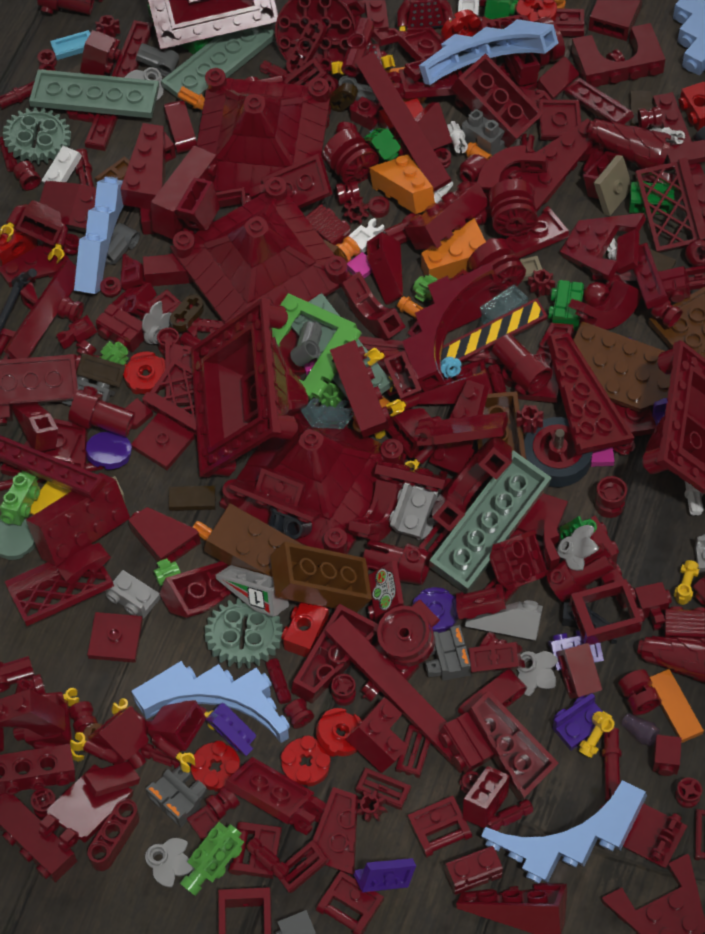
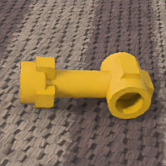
[674,560,700,605]
[579,711,614,758]

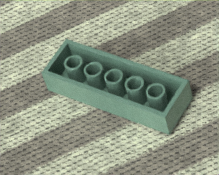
[429,450,551,594]

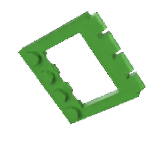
[272,293,362,400]

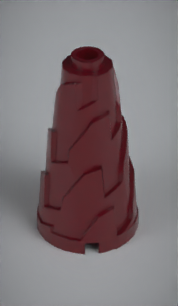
[585,119,671,169]
[638,636,705,683]

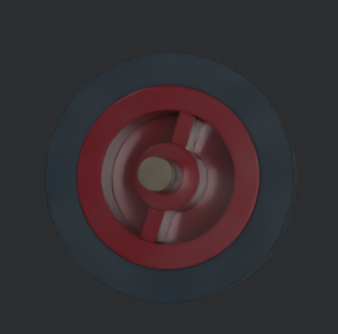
[524,417,593,487]

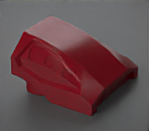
[490,529,549,590]

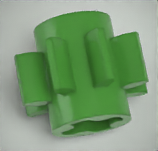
[413,275,438,302]
[100,341,129,365]
[317,382,345,411]
[153,558,181,586]

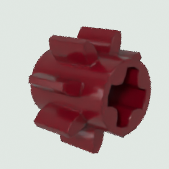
[95,15,121,38]
[344,196,369,223]
[528,269,555,297]
[516,405,544,433]
[357,790,388,823]

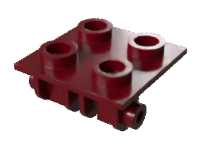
[623,803,687,869]

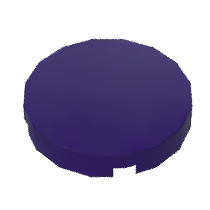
[86,431,132,469]
[412,587,458,633]

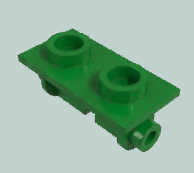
[560,516,597,540]

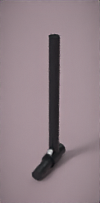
[0,268,37,333]

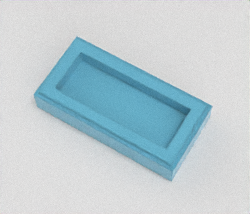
[50,30,90,60]

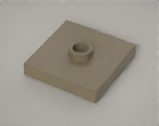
[594,155,631,216]

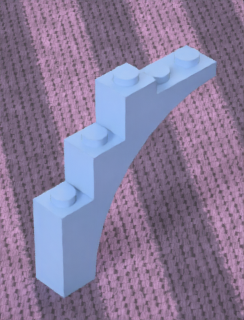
[673,0,705,76]
[419,19,558,85]
[74,177,124,294]
[131,661,290,743]
[481,780,647,884]

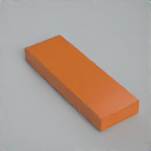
[650,669,704,743]

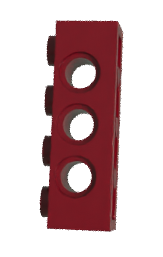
[0,744,75,794]

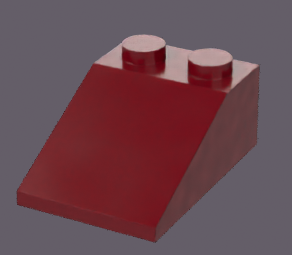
[39,181,97,234]

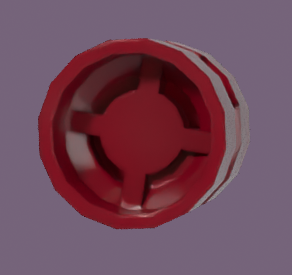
[594,476,627,518]
[618,669,662,716]

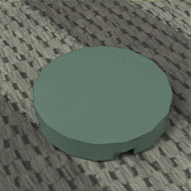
[0,518,36,560]

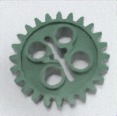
[3,107,71,164]
[205,598,283,668]

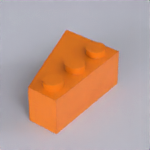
[369,155,435,214]
[421,218,486,279]

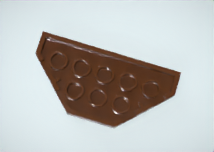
[574,321,671,413]

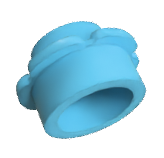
[441,357,461,378]

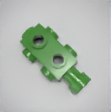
[0,470,40,526]
[180,822,244,896]

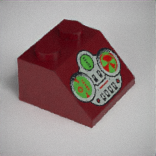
[368,560,404,624]

